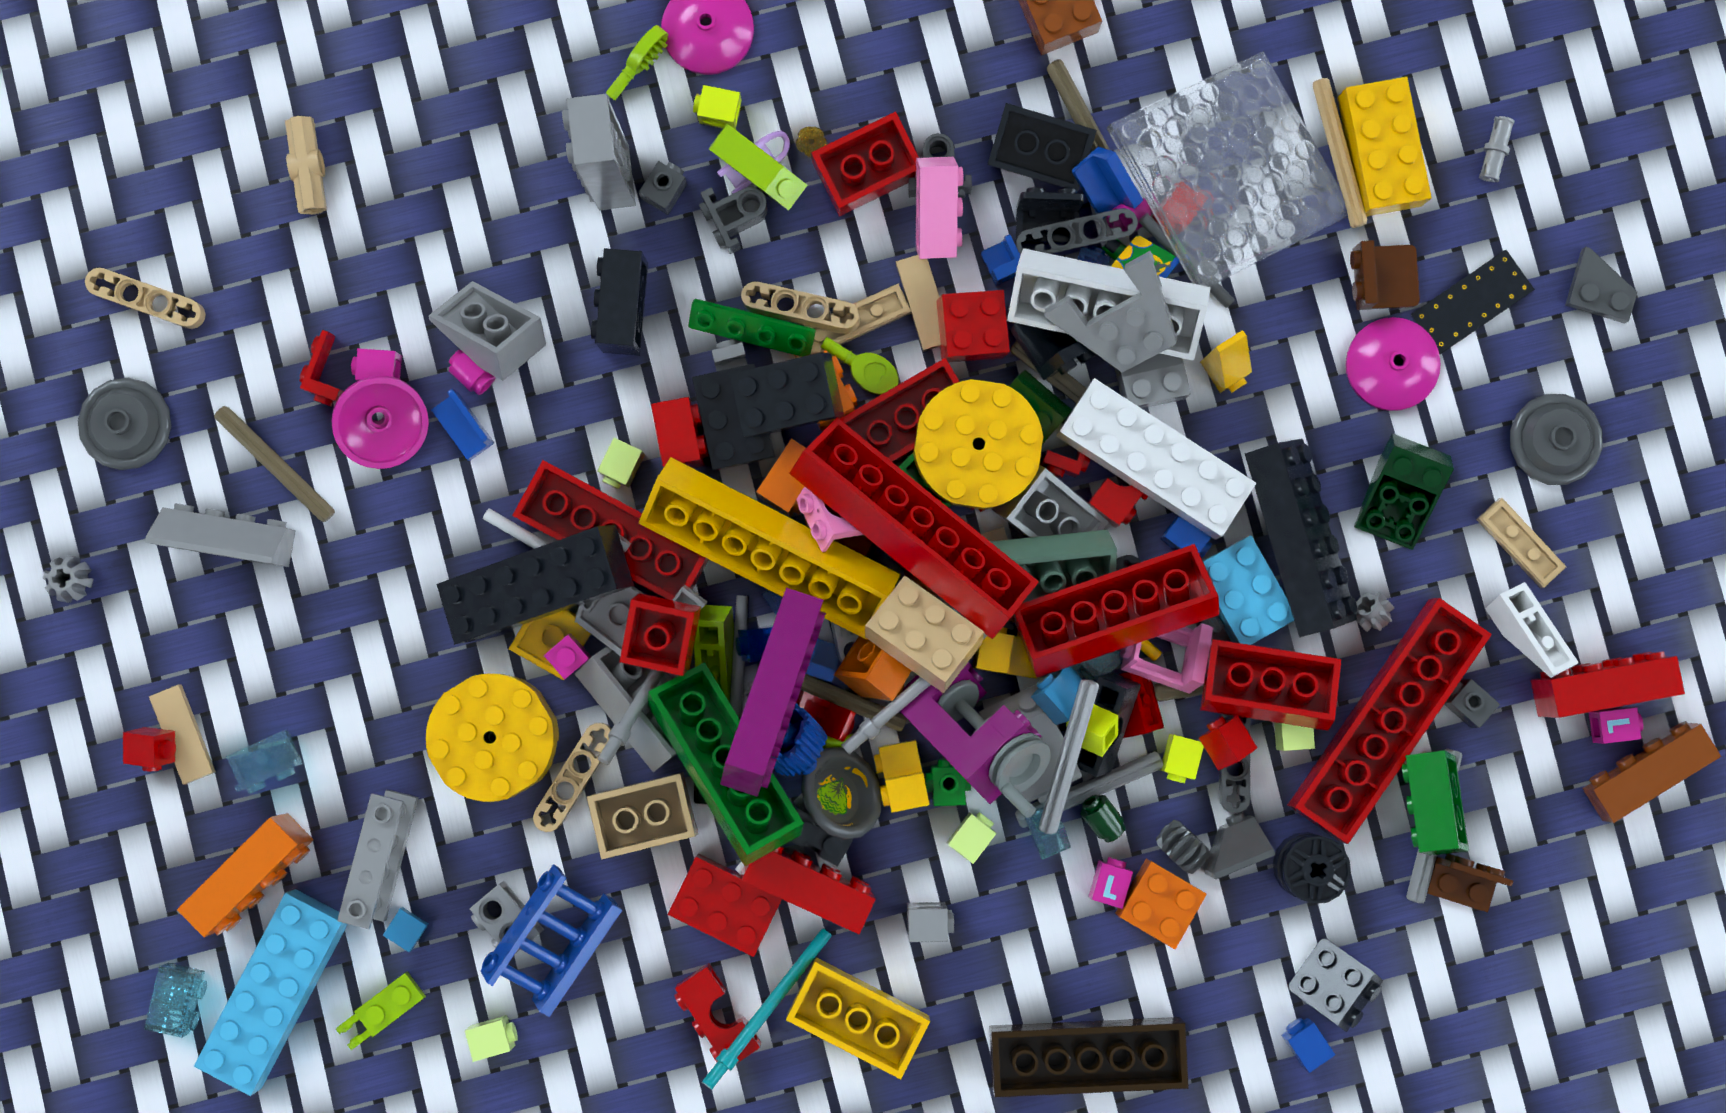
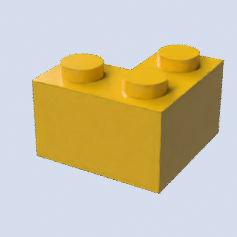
[973,627,1037,679]
[873,740,930,813]

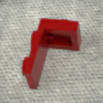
[299,330,344,407]
[1040,450,1090,478]
[796,690,856,742]

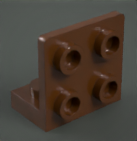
[1427,854,1514,913]

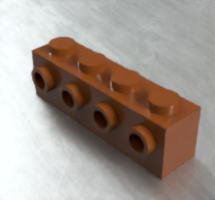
[1582,721,1722,823]

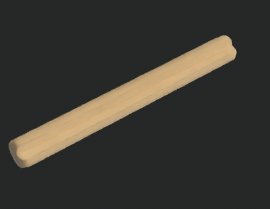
[1313,78,1367,228]

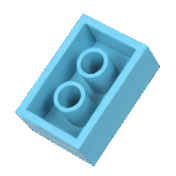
[1203,535,1294,645]

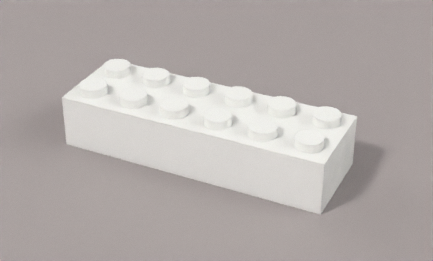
[1007,248,1211,361]
[1056,378,1256,540]

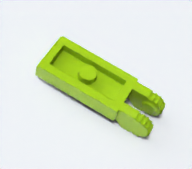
[336,971,426,1050]

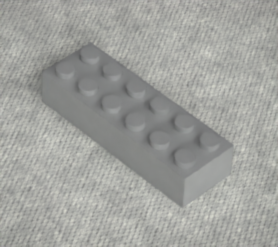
[562,93,636,211]

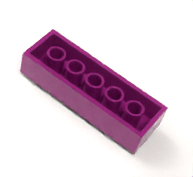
[720,587,826,797]

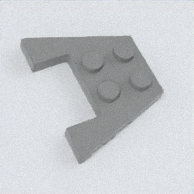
[1044,251,1177,373]
[575,533,707,656]

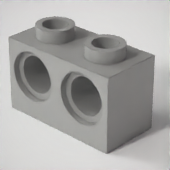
[469,881,544,955]
[907,902,954,942]

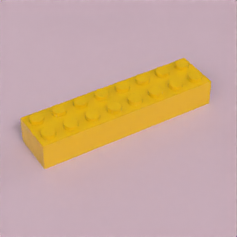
[638,457,900,640]

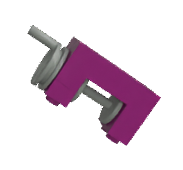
[900,662,1051,818]

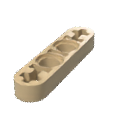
[85,268,206,329]
[741,282,860,334]
[533,723,612,832]

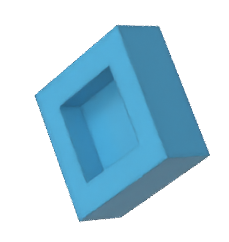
[383,907,429,952]

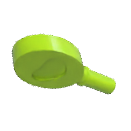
[606,25,669,100]
[820,337,899,395]

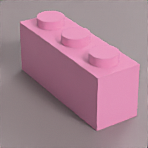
[916,157,963,259]

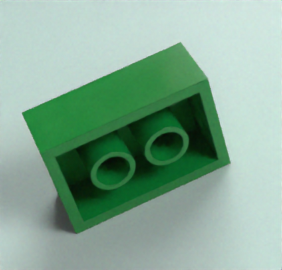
[1402,750,1469,856]

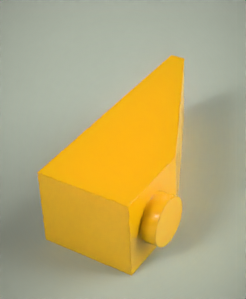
[1200,330,1252,393]

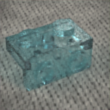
[226,729,303,794]

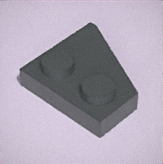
[1565,247,1637,324]

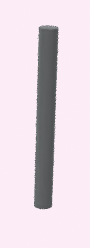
[1138,213,1235,308]

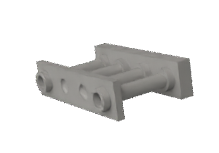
[337,790,419,929]

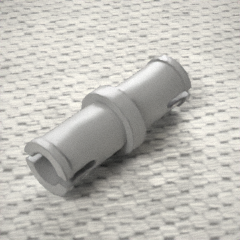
[1479,116,1515,182]

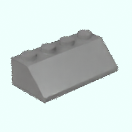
[145,503,296,567]
[575,646,677,773]

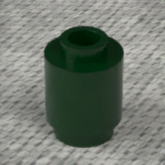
[1080,795,1126,843]

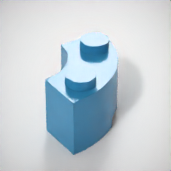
[1031,666,1083,725]

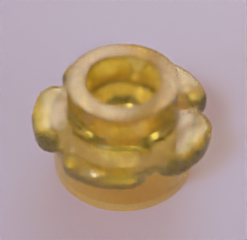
[796,127,827,157]

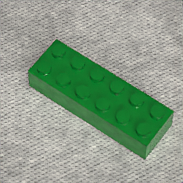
[648,662,804,866]

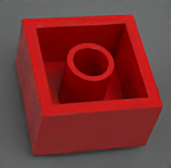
[936,290,1010,362]
[651,397,709,468]
[619,593,701,676]

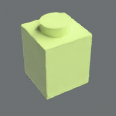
[597,438,645,489]
[1274,722,1315,751]
[947,812,997,864]
[465,1015,518,1062]

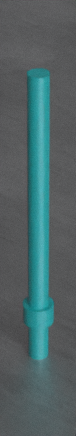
[702,928,832,1090]

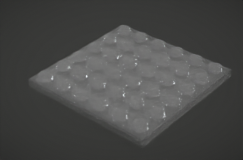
[1107,51,1348,287]

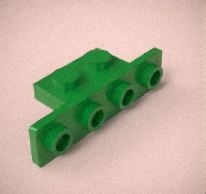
[688,299,816,357]

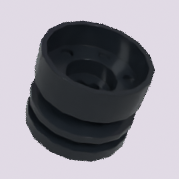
[1273,832,1351,904]

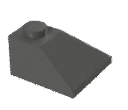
[1203,812,1276,879]

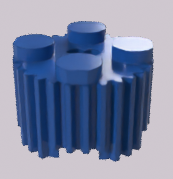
[773,703,827,777]

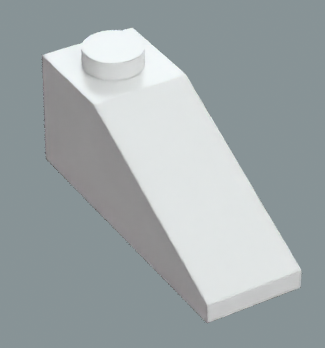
[1485,582,1579,678]

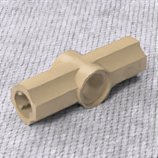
[285,116,327,215]

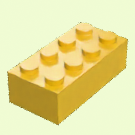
[1337,77,1432,217]
[786,957,930,1079]

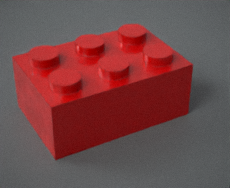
[811,111,919,217]
[667,854,782,957]

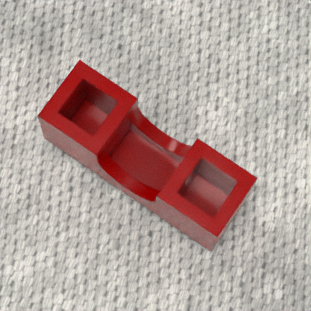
[1088,478,1148,528]
[674,963,761,1063]

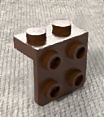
[1350,240,1420,310]

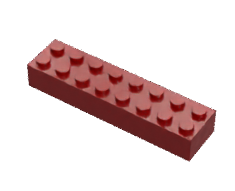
[789,418,1039,639]
[1288,598,1492,844]

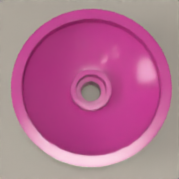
[661,0,754,75]
[1346,317,1441,411]
[331,376,429,469]

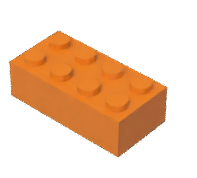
[177,813,314,937]

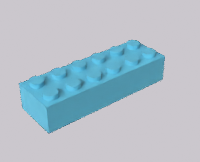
[194,889,348,1096]

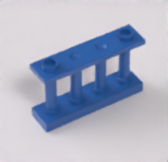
[480,864,622,1017]

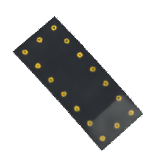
[1411,250,1535,355]

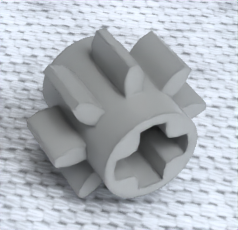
[1356,592,1395,632]

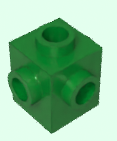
[925,759,971,806]

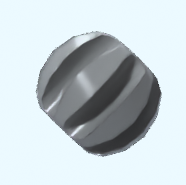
[43,555,94,603]

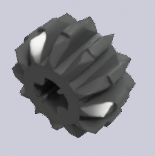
[1156,820,1210,874]

